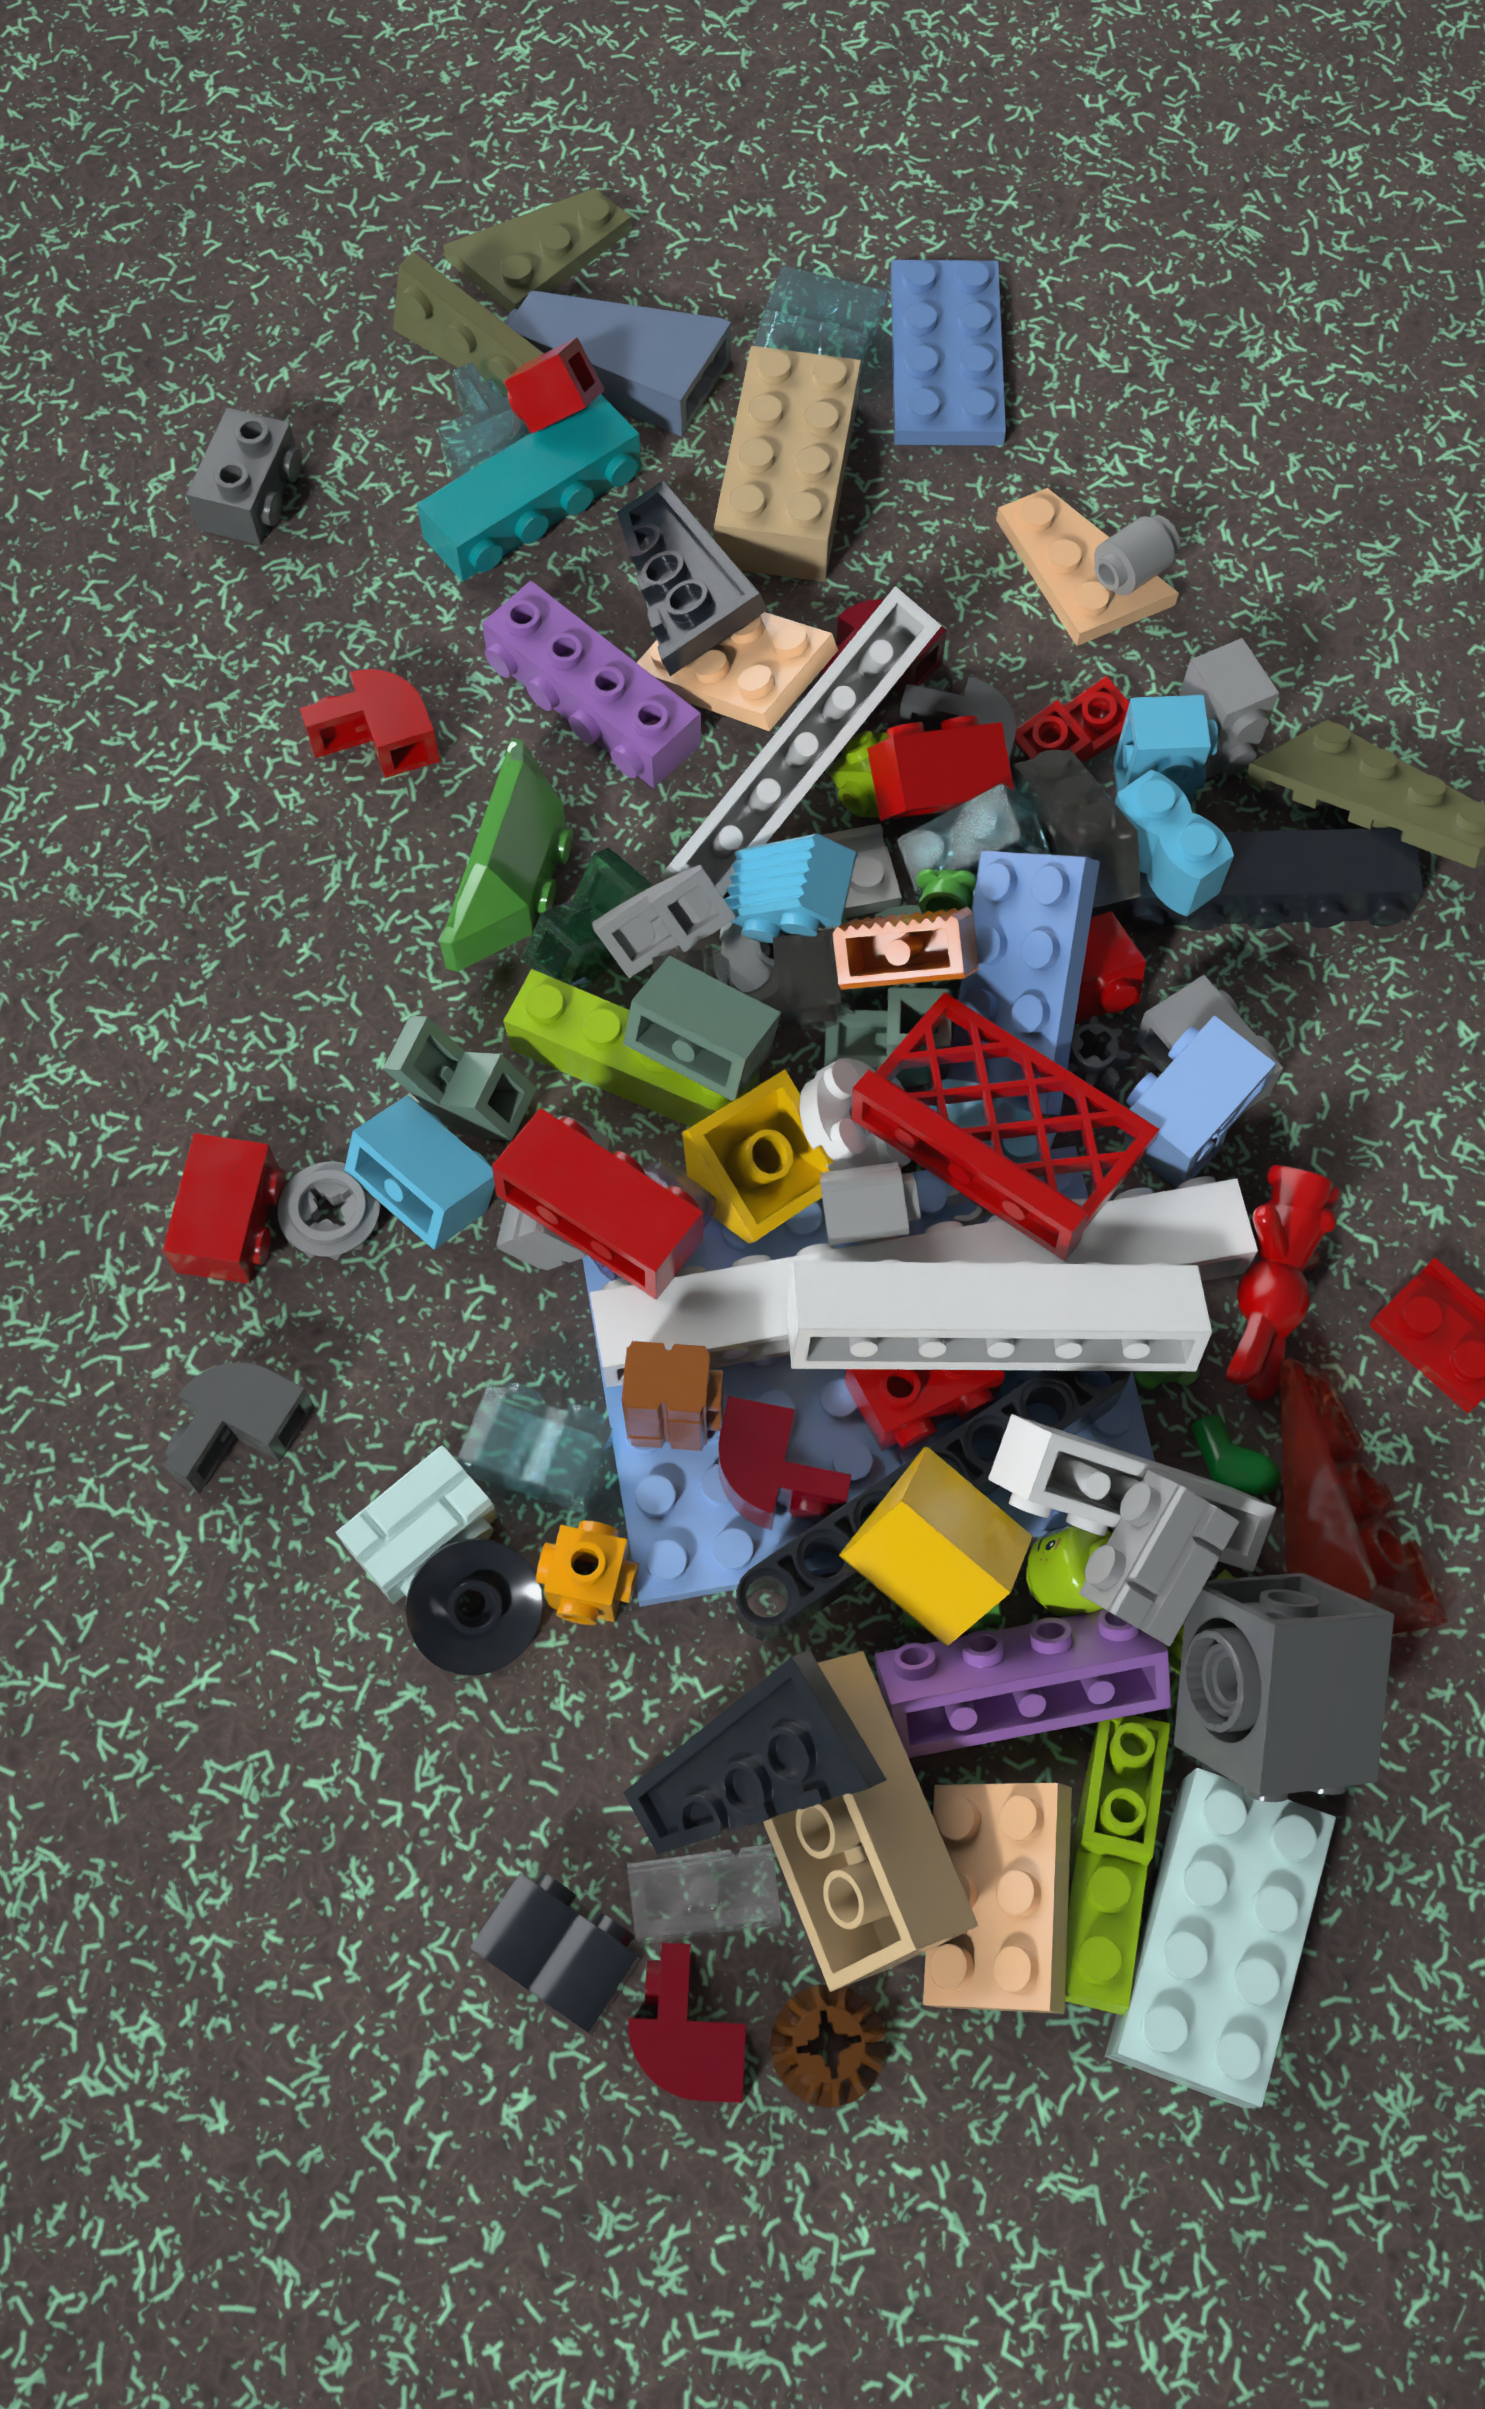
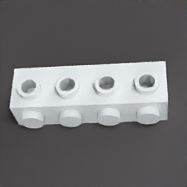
[988,1414,1277,1572]

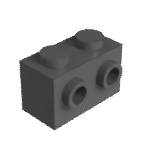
[186,407,302,545]

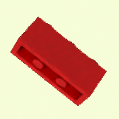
[492,1108,703,1300]

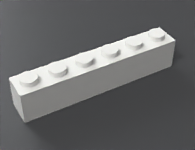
[661,586,941,897]
[786,1259,1212,1371]

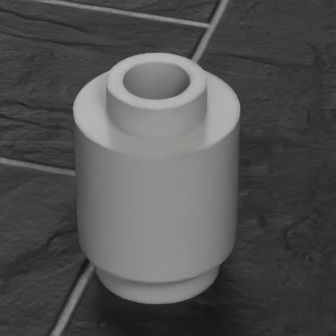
[1094,515,1180,595]

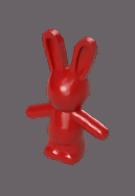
[1226,1165,1341,1402]

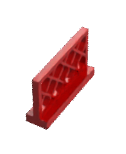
[851,992,1160,1261]

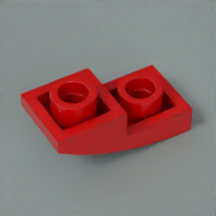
[1014,675,1129,780]

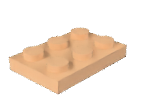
[637,612,838,731]
[923,1783,1072,2014]

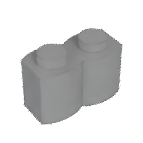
[820,1162,921,1245]

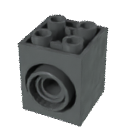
[1174,1573,1394,1802]

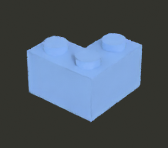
[1123,1015,1276,1189]

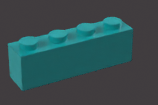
[417,394,641,582]

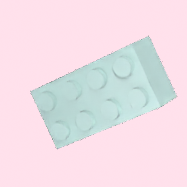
[1105,1768,1336,2108]

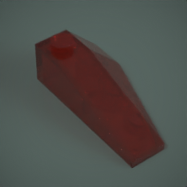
[1280,1357,1449,1634]

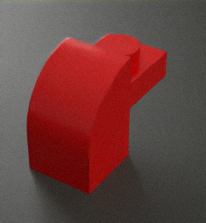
[299,669,440,778]

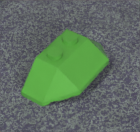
[439,738,573,972]

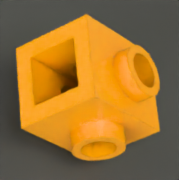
[536,1520,639,1625]

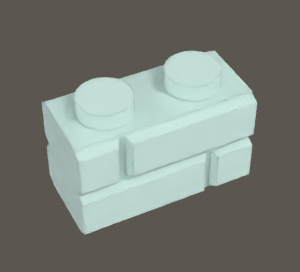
[336,1445,498,1604]

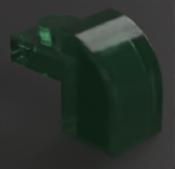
[521,847,653,989]

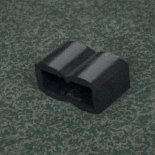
[470,1871,641,2035]

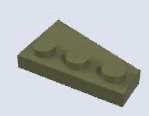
[443,188,632,312]

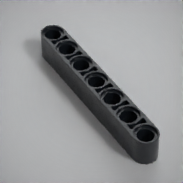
[736,1370,1131,1641]

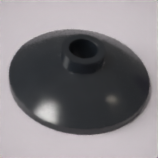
[405,1538,543,1675]

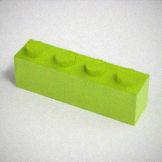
[503,969,759,1127]

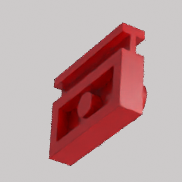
[1369,1257,1485,1414]

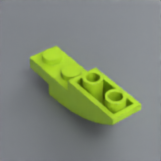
[1065,1715,1170,2015]

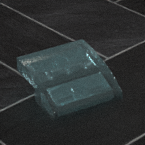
[753,265,887,372]

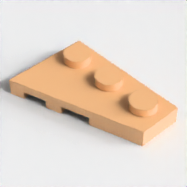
[996,488,1179,646]

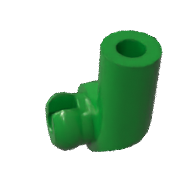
[1190,1415,1281,1496]

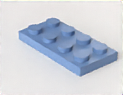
[891,260,1006,445]
[946,851,1100,1116]

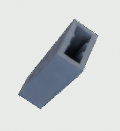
[505,290,731,437]

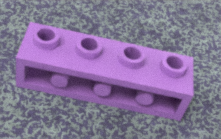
[482,580,701,788]
[875,1609,1171,1758]

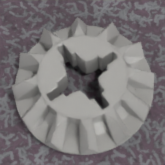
[278,1162,381,1261]

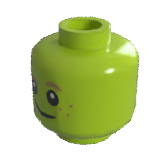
[1026,1525,1112,1618]

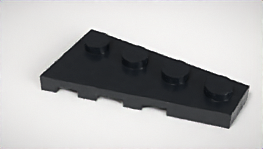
[617,481,768,676]
[623,1650,887,1854]

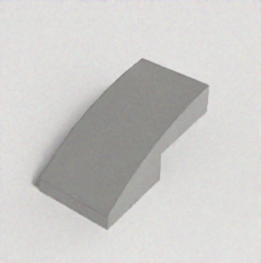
[592,865,736,978]

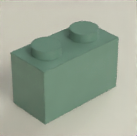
[623,955,781,1101]

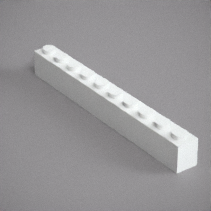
[590,1176,1258,1388]

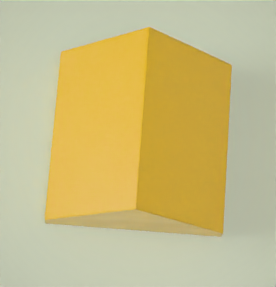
[682,1069,834,1244]
[839,1447,1033,1646]

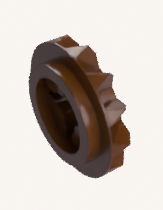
[770,1984,886,2107]

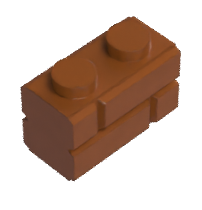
[621,1341,724,1451]

